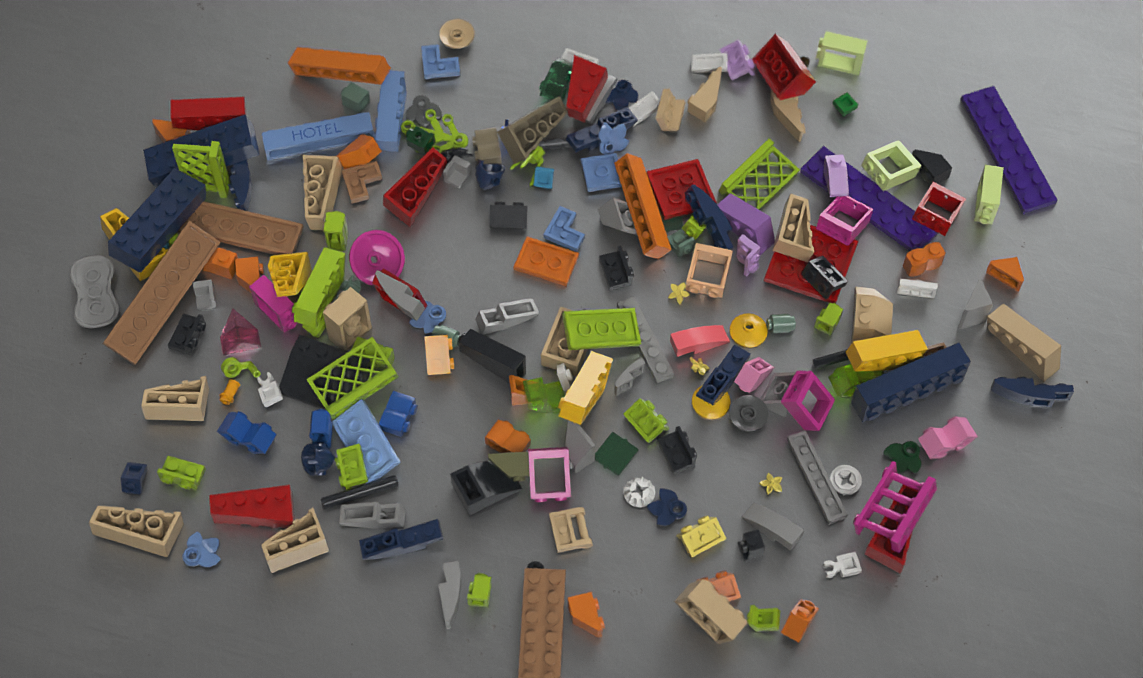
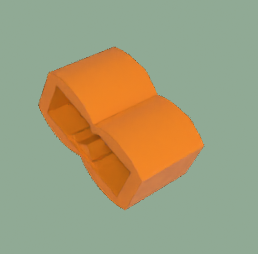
[903,242,946,277]
[485,419,531,453]

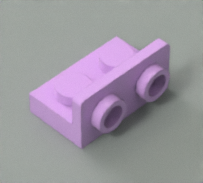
[720,40,755,80]
[736,234,760,277]

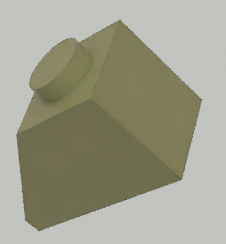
[488,452,529,482]

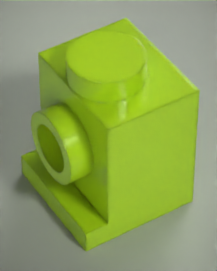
[814,303,843,335]
[467,573,492,607]

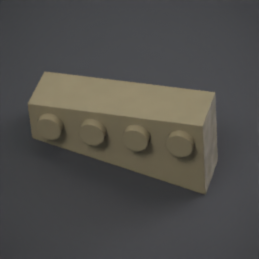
[497,96,567,164]

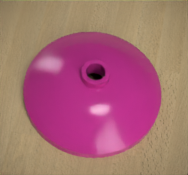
[349,230,405,286]

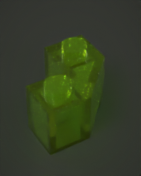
[828,364,885,398]
[523,377,565,413]

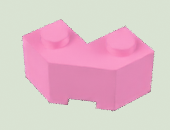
[918,416,978,459]

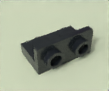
[489,202,528,229]
[599,245,634,290]
[801,256,848,299]
[168,313,206,355]
[657,426,697,475]

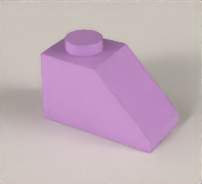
[823,154,849,197]

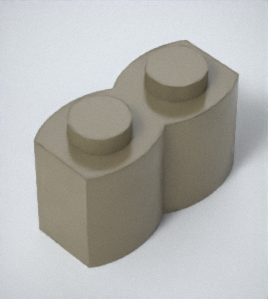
[472,127,502,164]

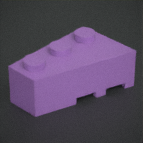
[717,193,775,255]

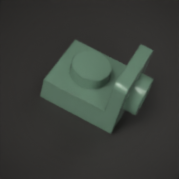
[668,229,695,257]

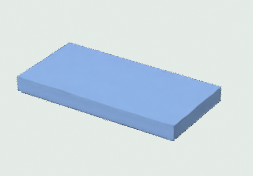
[332,399,401,484]

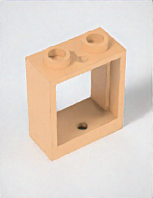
[685,243,733,298]

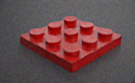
[646,159,717,220]

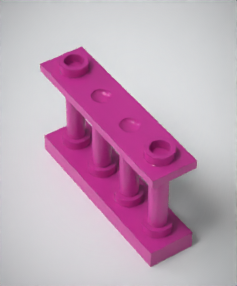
[853,461,937,553]

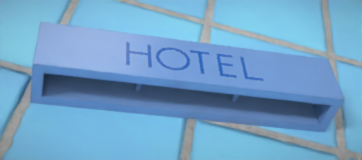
[262,112,374,160]

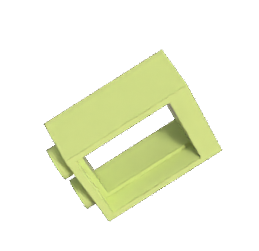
[816,31,868,75]
[861,140,921,191]
[974,165,1003,224]

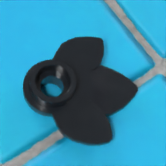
[441,147,473,163]

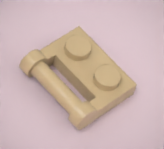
[549,507,593,553]

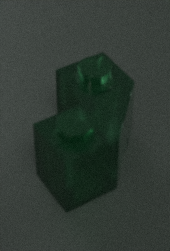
[539,58,573,101]

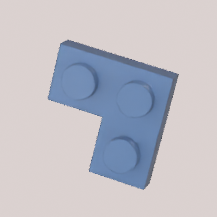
[421,44,460,79]
[543,206,585,252]

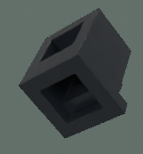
[737,529,765,561]

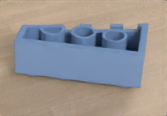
[373,70,407,152]

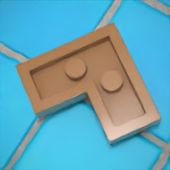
[342,161,382,204]

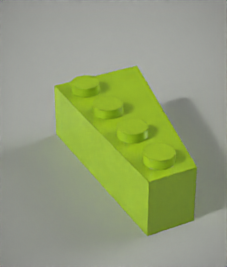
[292,247,346,328]

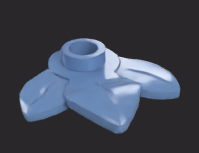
[598,122,629,155]
[409,301,446,334]
[183,532,221,567]

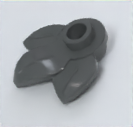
[406,95,442,128]

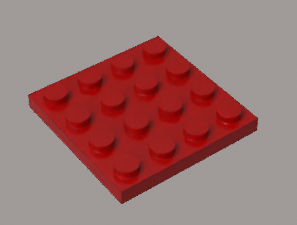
[764,225,859,304]

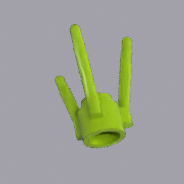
[510,146,545,187]

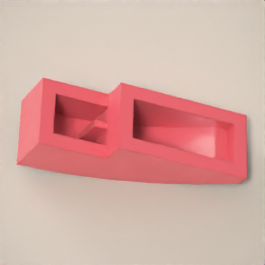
[670,325,730,357]

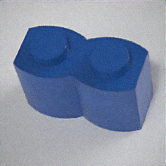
[379,391,418,437]
[309,409,333,449]

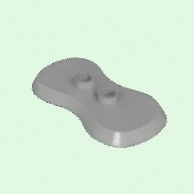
[70,255,119,328]

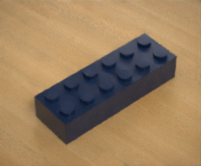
[143,114,260,188]
[108,168,206,273]
[851,343,971,422]

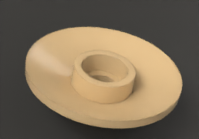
[439,19,475,49]

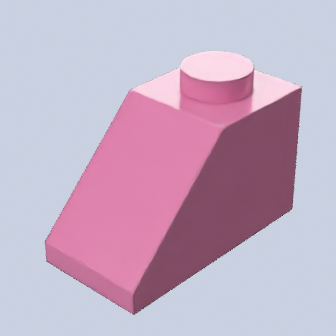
[734,357,774,393]

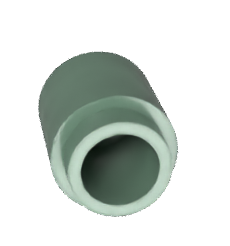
[766,314,796,334]
[432,325,461,349]

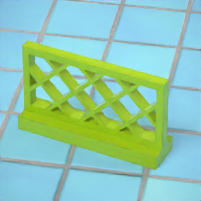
[718,138,800,210]
[172,141,230,198]
[307,337,399,420]

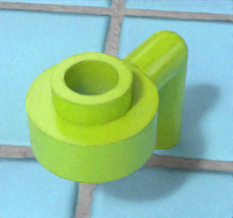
[221,357,261,378]

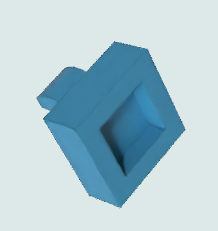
[534,167,554,189]

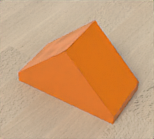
[986,257,1024,292]
[509,375,542,406]

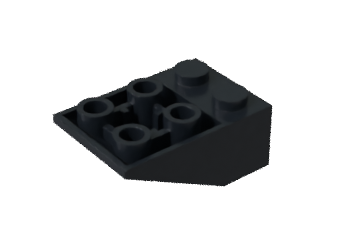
[450,460,523,516]

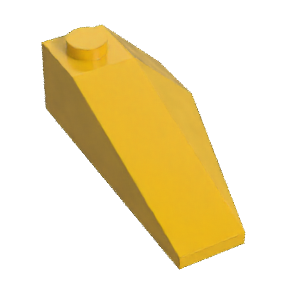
[268,252,312,297]

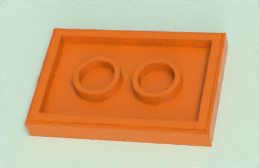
[513,236,579,286]

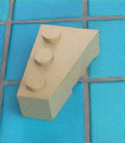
[772,194,814,262]
[141,376,209,421]
[261,507,329,573]

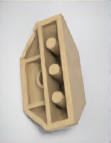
[851,286,893,344]

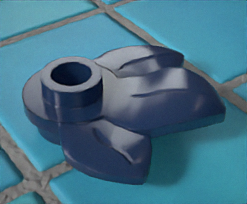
[606,79,639,111]
[647,488,687,526]

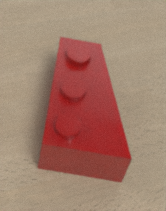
[566,55,608,122]

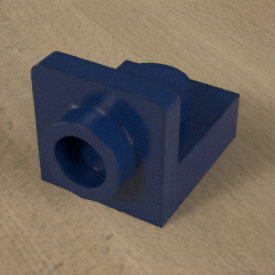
[120,462,148,495]

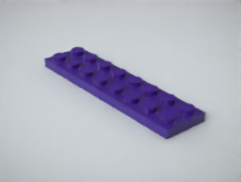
[961,86,1058,214]
[800,146,938,251]

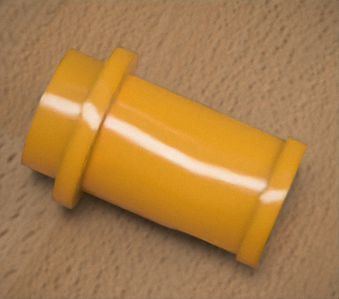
[219,379,240,405]

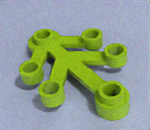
[401,109,469,153]

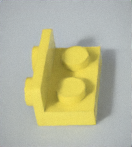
[676,515,727,557]

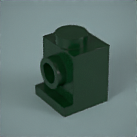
[406,125,436,155]

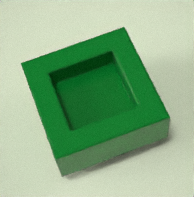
[833,92,858,116]

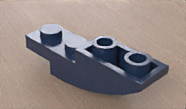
[566,107,638,152]
[228,160,252,211]
[685,184,734,250]
[696,344,751,405]
[991,377,1074,408]
[359,519,444,560]

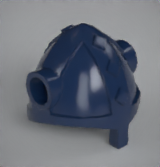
[475,160,506,190]
[301,442,335,476]

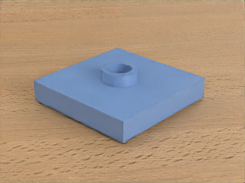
[581,153,622,192]

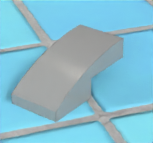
[614,358,646,396]

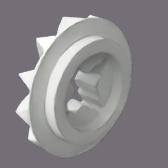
[830,465,862,496]
[623,476,655,507]

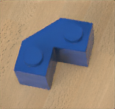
[217,411,277,454]

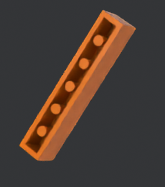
[288,47,391,85]
[614,153,672,259]

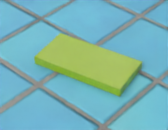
[562,308,641,350]

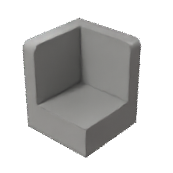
[443,155,471,188]
[193,279,217,311]

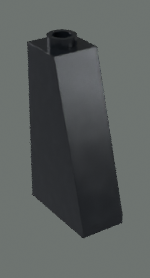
[458,329,526,383]

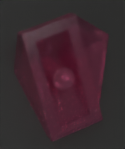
[220,309,262,356]

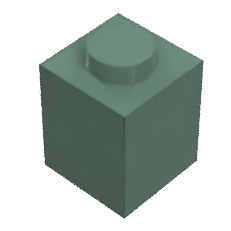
[341,82,370,113]

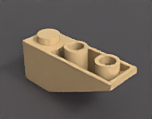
[687,67,722,122]
[770,91,805,142]

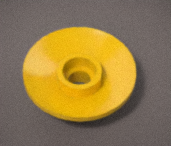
[729,313,768,348]
[692,385,731,420]

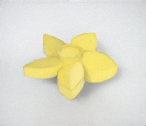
[668,282,690,304]
[689,357,710,376]
[759,473,782,495]

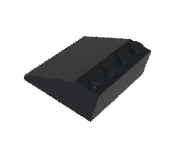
[279,335,372,410]

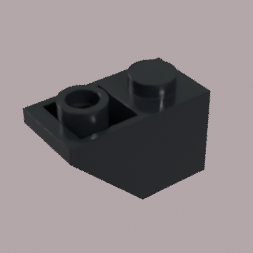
[912,149,952,186]

